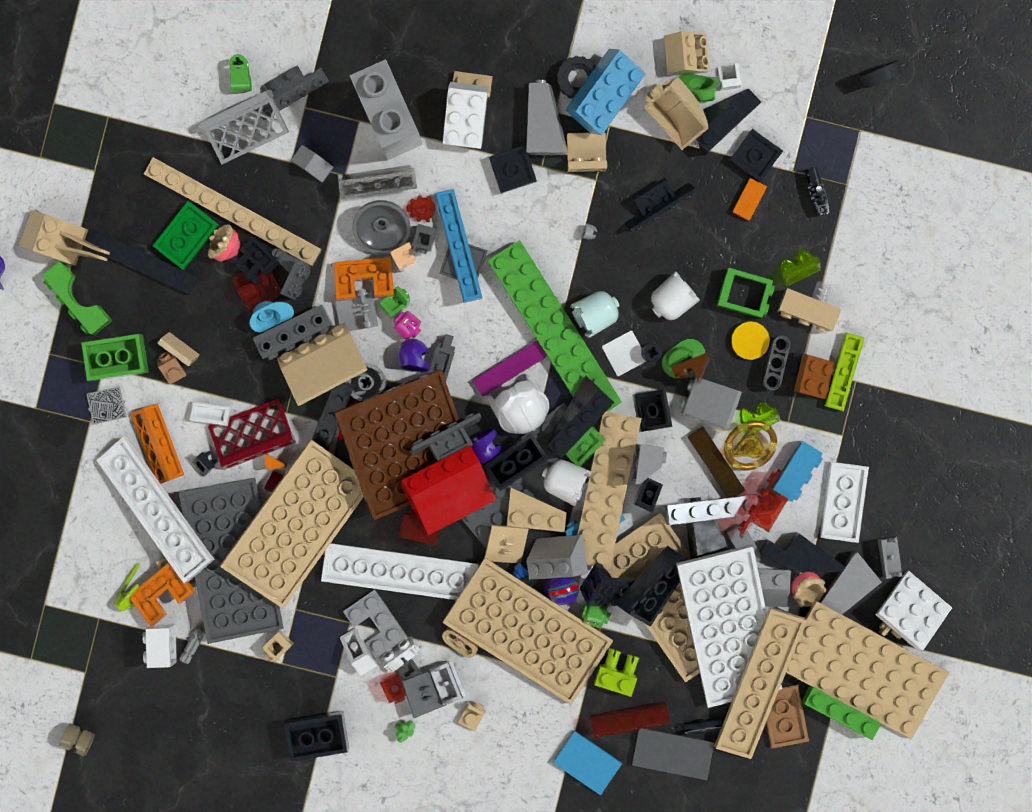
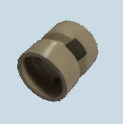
[59,723,95,757]

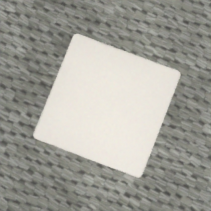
[602,331,646,376]

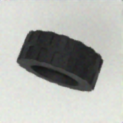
[557,56,596,99]

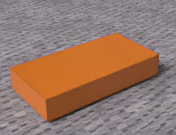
[732,178,767,221]

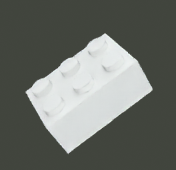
[443,82,489,149]

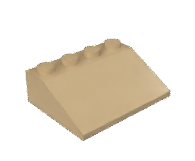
[277,323,368,406]

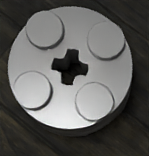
[346,363,387,401]

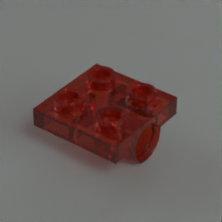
[232,268,283,313]

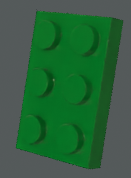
[153,201,219,270]

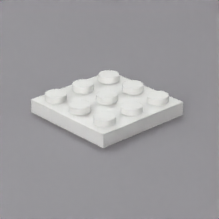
[876,571,952,652]

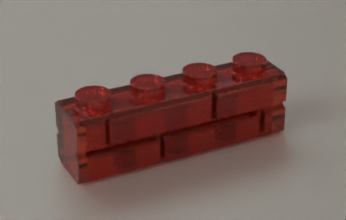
[590,702,670,738]

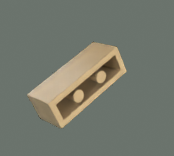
[777,288,841,333]

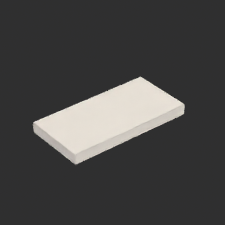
[820,462,869,543]

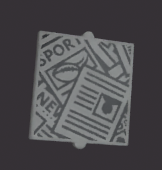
[87,386,127,425]

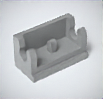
[878,537,902,579]
[429,661,466,705]

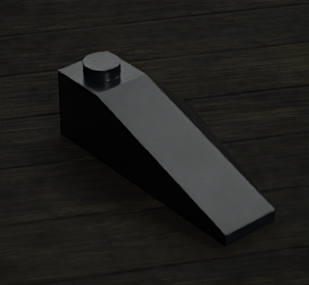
[693,88,761,155]

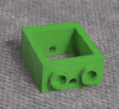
[716,268,775,318]

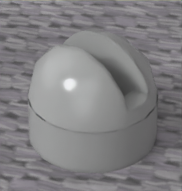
[582,223,597,240]

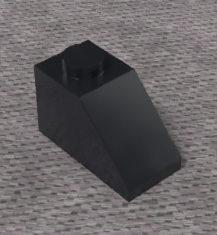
[633,478,663,513]

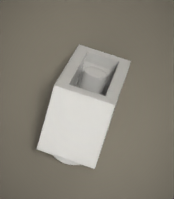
[340,628,377,676]

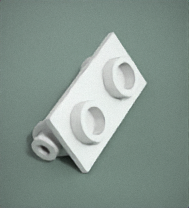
[380,636,420,673]

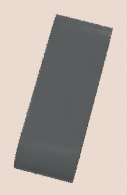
[762,336,790,390]

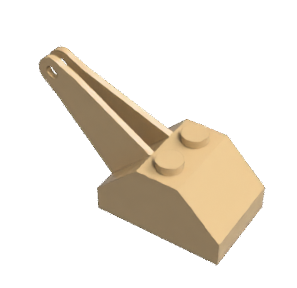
[19,210,110,266]

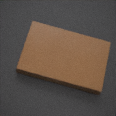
[766,684,809,749]

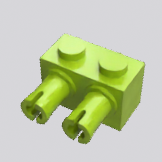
[594,648,639,697]

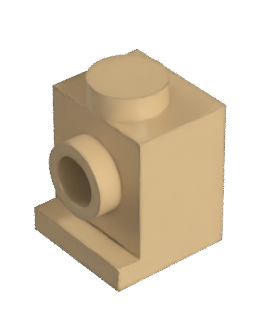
[262,630,294,662]

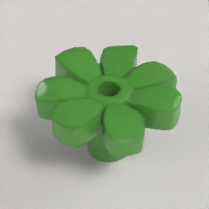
[395,720,415,743]

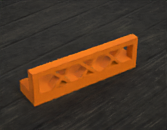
[130,403,184,484]

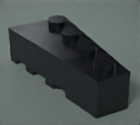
[615,545,689,627]

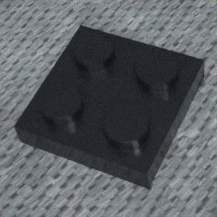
[729,128,783,182]
[489,145,537,194]

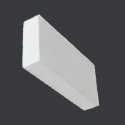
[189,401,231,427]

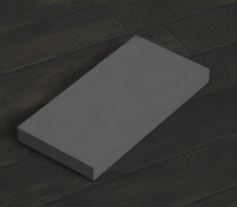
[632,727,714,780]

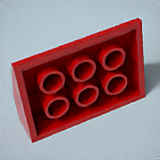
[400,445,496,536]

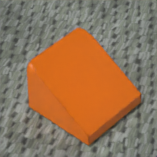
[265,454,287,469]

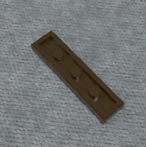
[687,427,746,498]

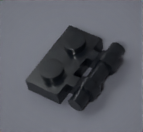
[231,237,279,285]

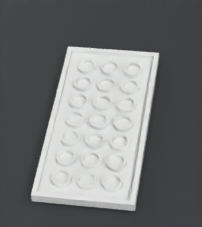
[676,545,782,708]

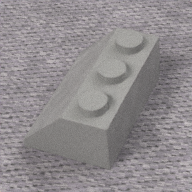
[632,444,667,484]
[527,535,588,580]
[758,568,791,607]

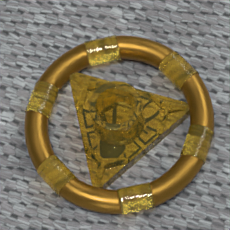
[724,420,778,471]

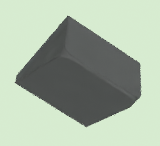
[397,659,423,681]

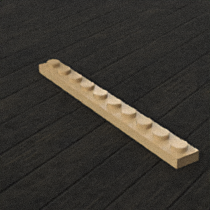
[144,157,322,266]

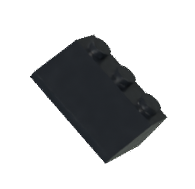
[484,434,549,491]

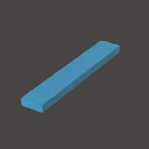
[435,189,483,303]

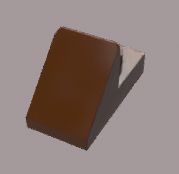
[671,353,710,384]

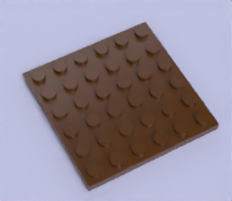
[333,369,460,520]

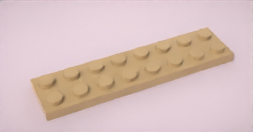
[578,411,641,570]
[714,607,807,759]

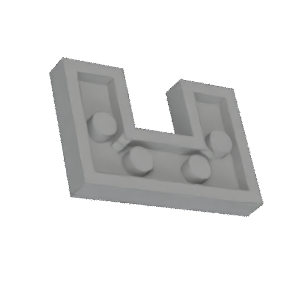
[343,590,407,659]

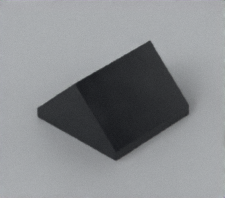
[635,389,673,432]

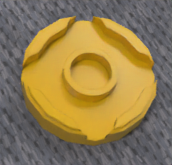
[731,322,770,360]

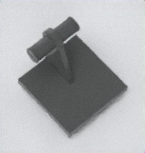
[272,249,311,300]

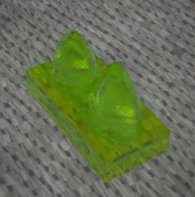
[781,249,821,287]
[739,403,780,437]

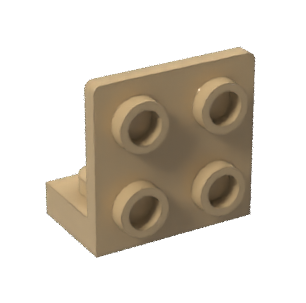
[567,133,607,172]

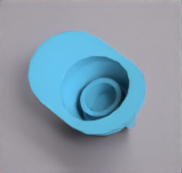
[250,301,294,333]

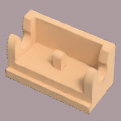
[390,243,416,272]

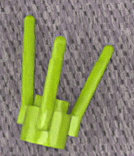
[113,563,140,612]

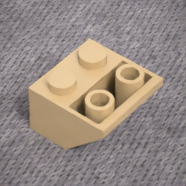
[664,31,710,75]

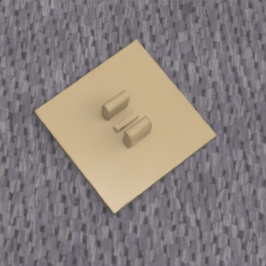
[485,525,529,563]

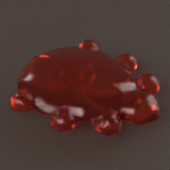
[406,196,436,222]

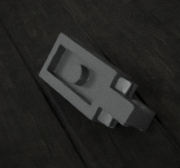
[428,334,455,381]

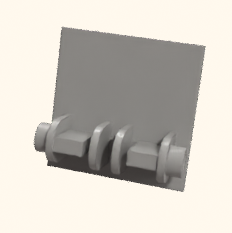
[334,288,378,331]

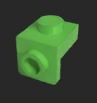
[379,286,410,319]

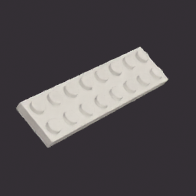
[97,437,214,583]
[321,543,479,600]

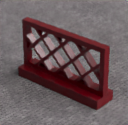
[208,398,296,470]

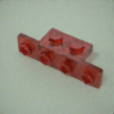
[738,468,789,539]

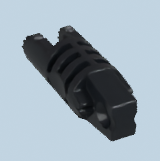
[804,166,830,217]

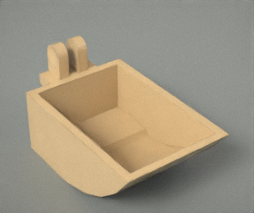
[644,77,708,150]

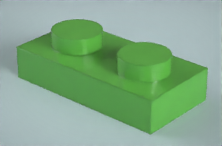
[566,427,606,467]

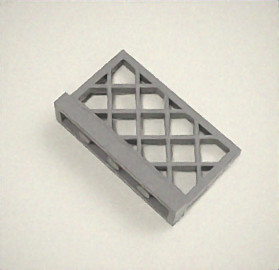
[199,89,289,164]

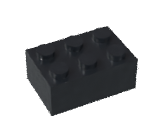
[284,711,350,762]

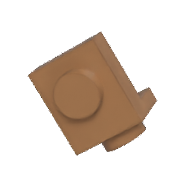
[157,352,187,384]

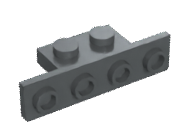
[257,65,329,120]
[410,413,481,462]

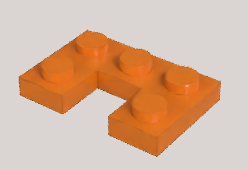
[334,257,394,301]
[129,563,196,627]

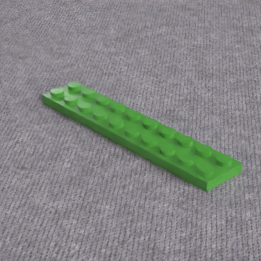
[487,240,622,411]

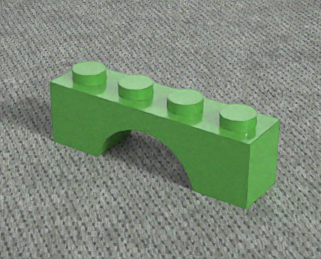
[42,261,112,335]
[801,685,881,741]

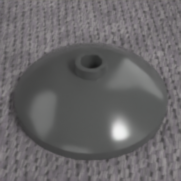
[353,200,410,254]

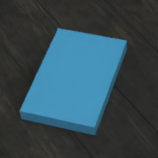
[553,730,622,795]

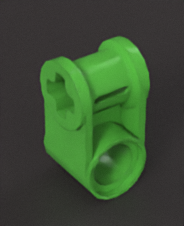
[229,54,252,93]

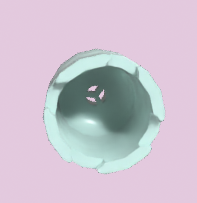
[570,291,619,338]

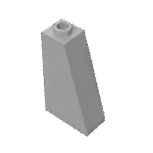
[527,80,568,155]
[819,551,881,614]

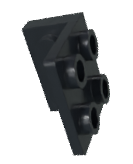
[579,563,635,606]

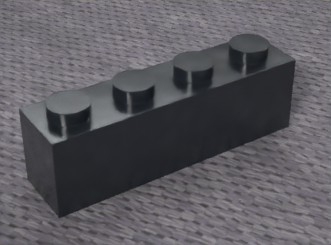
[547,375,615,459]

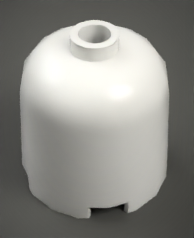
[651,271,700,320]
[542,460,591,506]

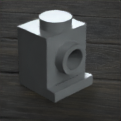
[412,224,437,254]

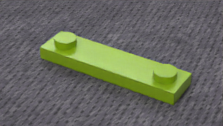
[824,332,865,411]

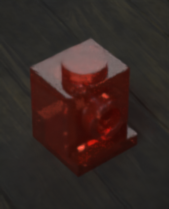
[380,672,406,704]

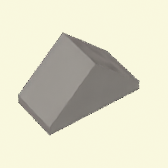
[291,145,333,183]

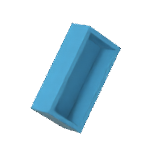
[565,49,646,135]

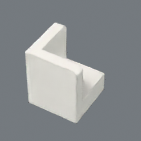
[718,63,742,91]

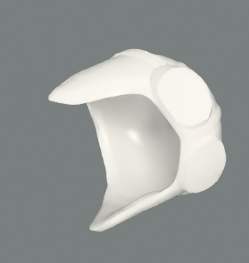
[487,373,549,434]

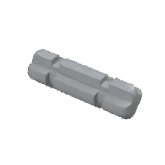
[180,627,205,664]

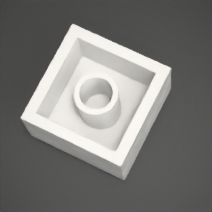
[143,624,177,668]

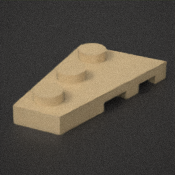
[507,488,566,532]

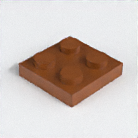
[794,354,835,399]

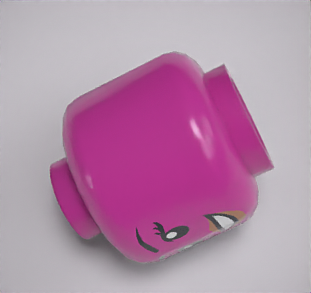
[393,311,421,339]

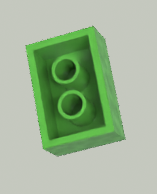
[81,334,149,381]

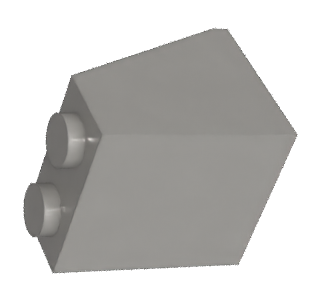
[680,377,742,429]

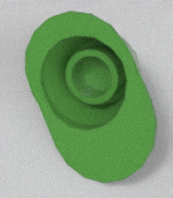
[679,74,721,101]
[662,339,705,378]

